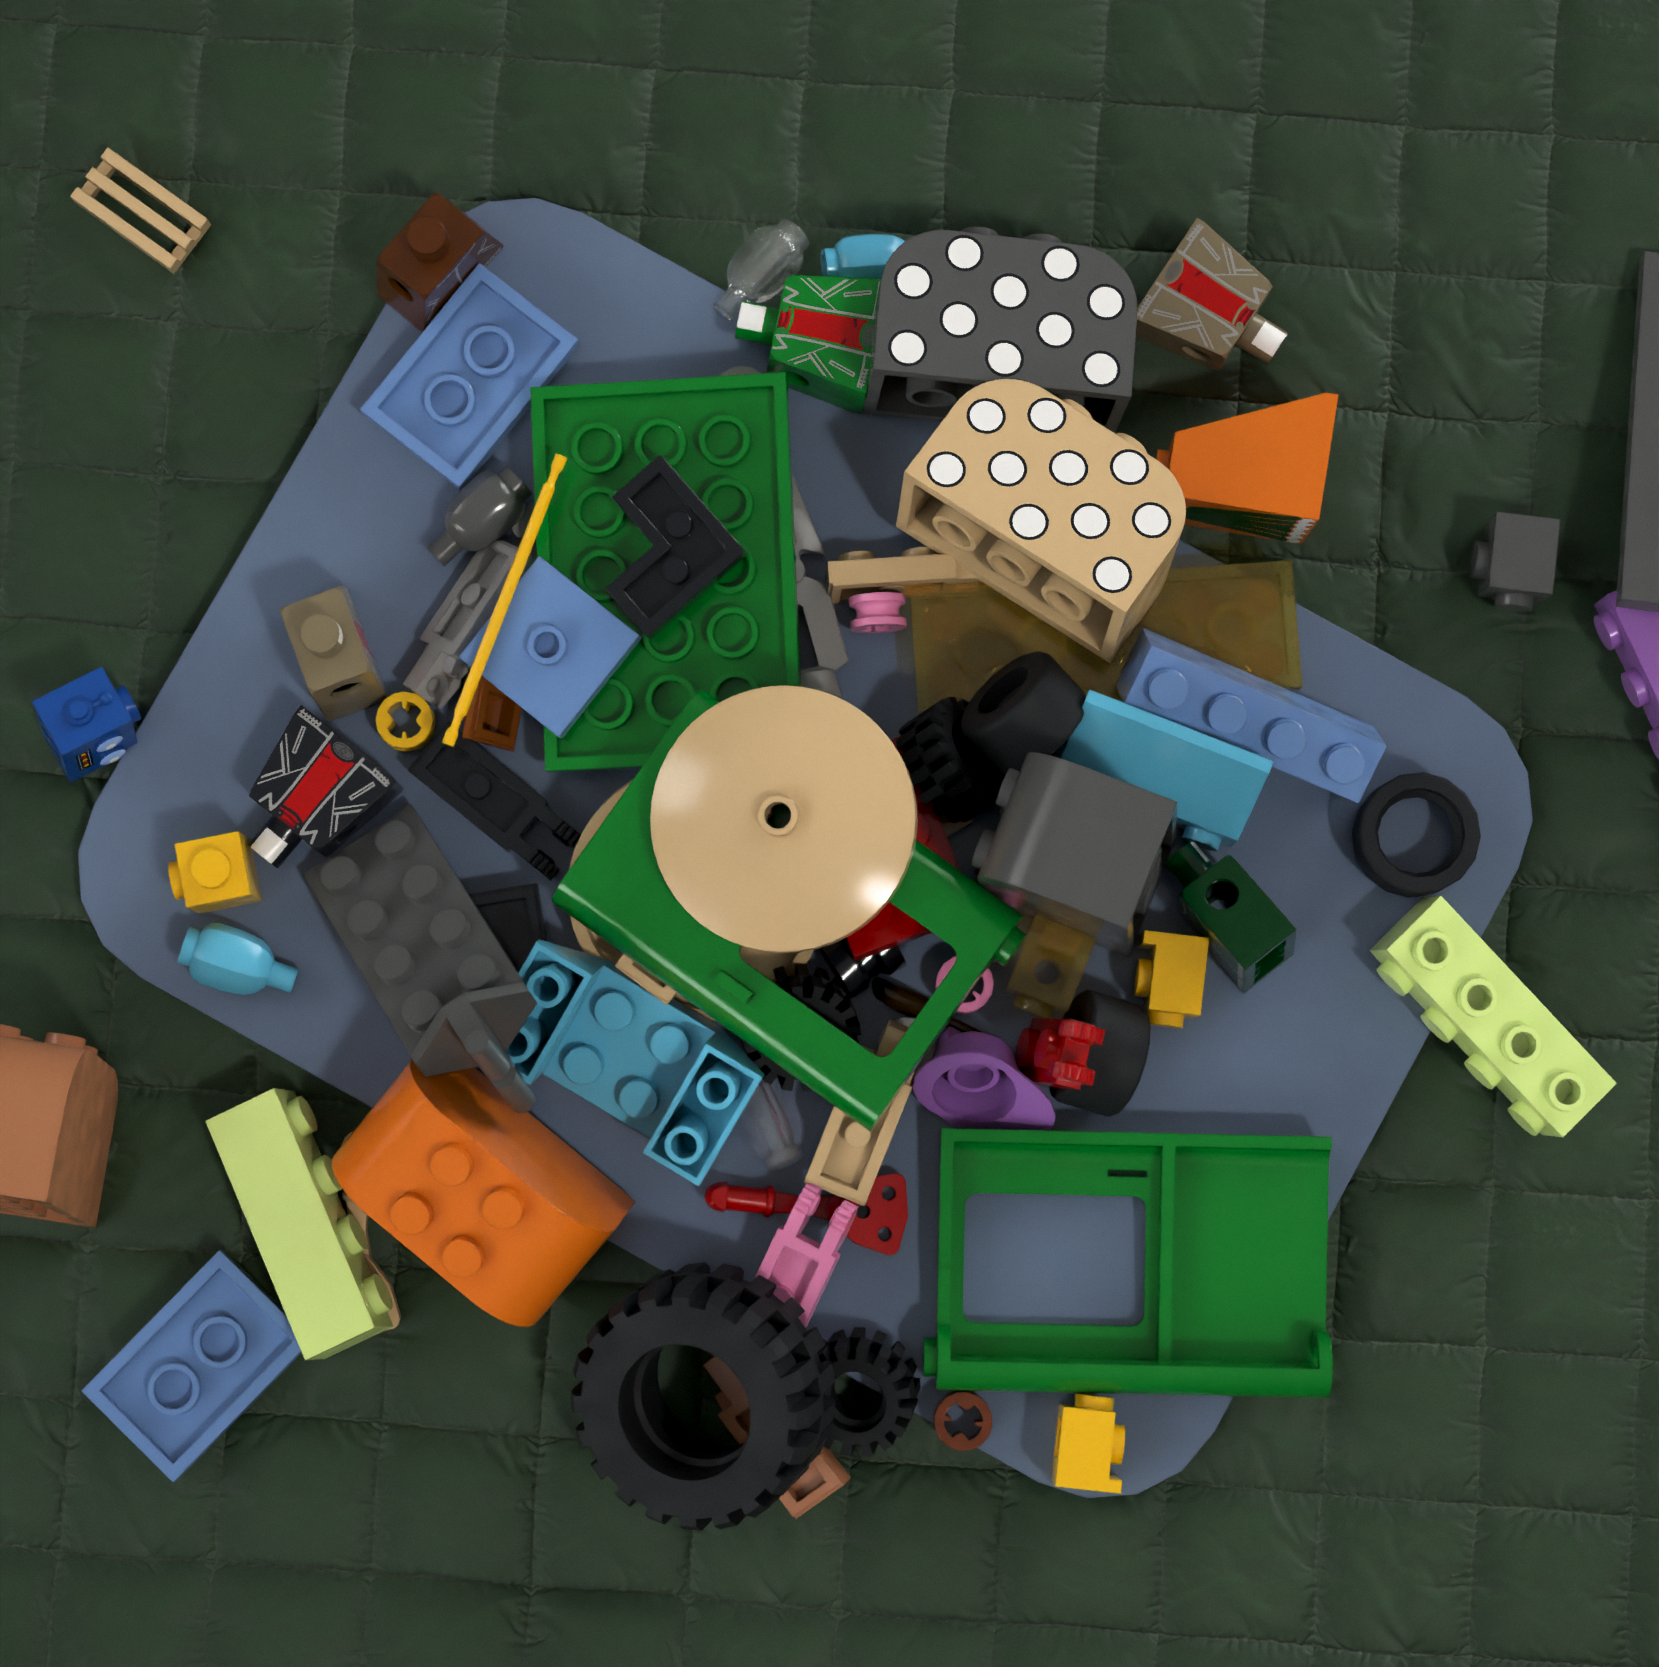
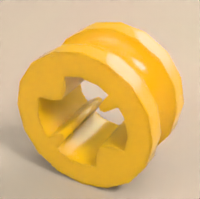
[375,691,436,753]

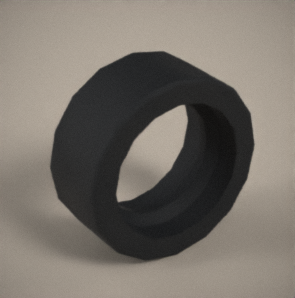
[1352,772,1481,898]

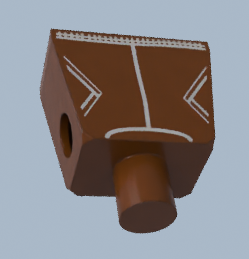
[376,192,503,333]

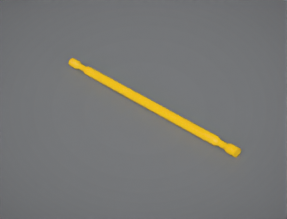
[441,453,567,747]

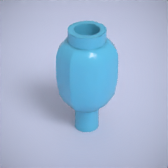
[821,234,905,279]
[177,923,299,995]

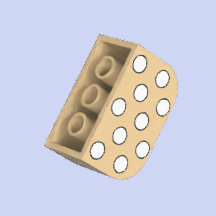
[896,379,1186,663]

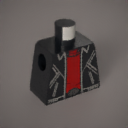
[248,705,404,869]

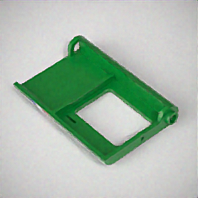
[923,1128,1333,1398]

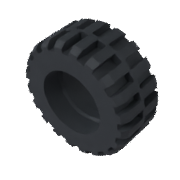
[570,1262,836,1531]

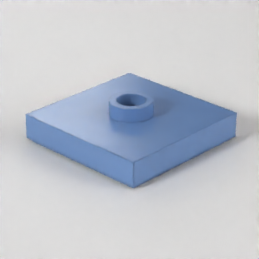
[459,556,642,739]

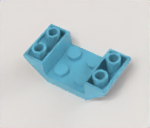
[507,939,765,1187]

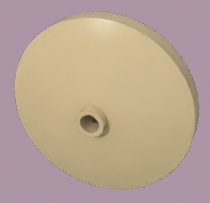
[650,685,918,953]

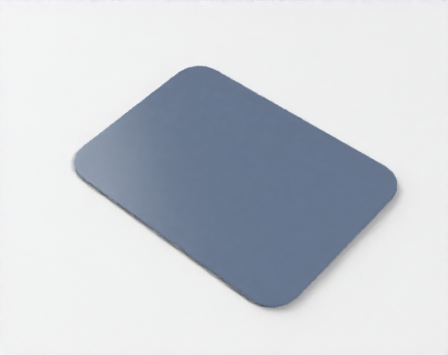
[78,198,1533,1498]

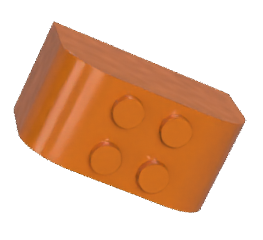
[332,1060,636,1327]

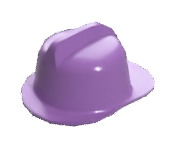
[912,1027,1056,1131]

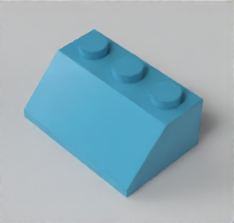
[1060,689,1274,852]

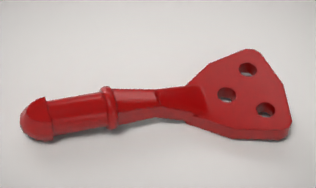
[704,1173,908,1256]

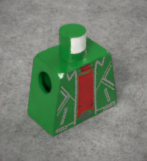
[735,275,881,414]

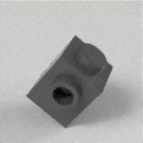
[1470,512,1560,612]

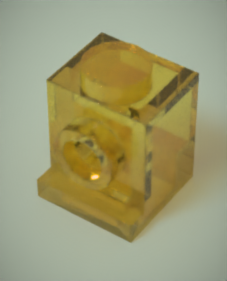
[1005,915,1096,1018]

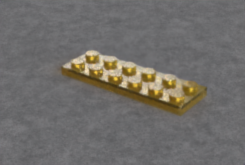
[909,560,1303,715]

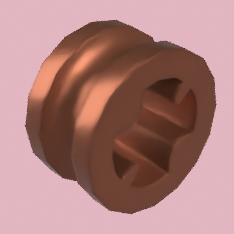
[933,1391,993,1451]

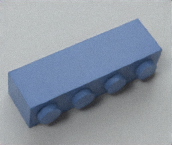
[1115,628,1387,803]

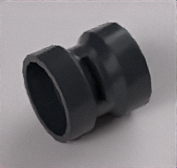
[820,938,906,999]

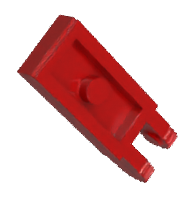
[1015,1018,1106,1090]

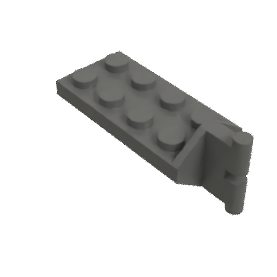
[303,804,537,1113]

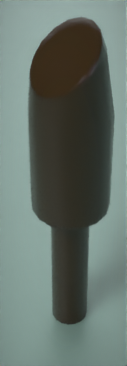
[872,977,982,1033]

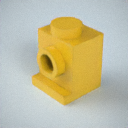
[1134,930,1209,1029]
[1051,1393,1125,1494]

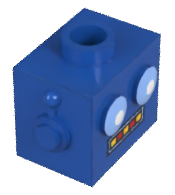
[32,667,141,783]

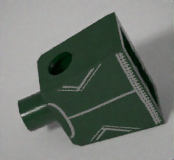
[1164,841,1297,994]

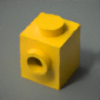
[168,831,262,914]

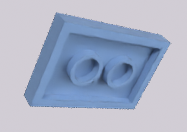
[360,263,580,491]
[82,1249,302,1482]

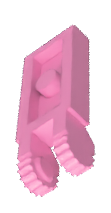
[754,1183,858,1328]

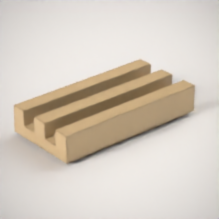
[70,147,211,274]

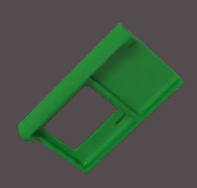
[552,690,1027,1132]

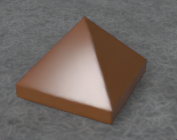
[462,676,522,752]

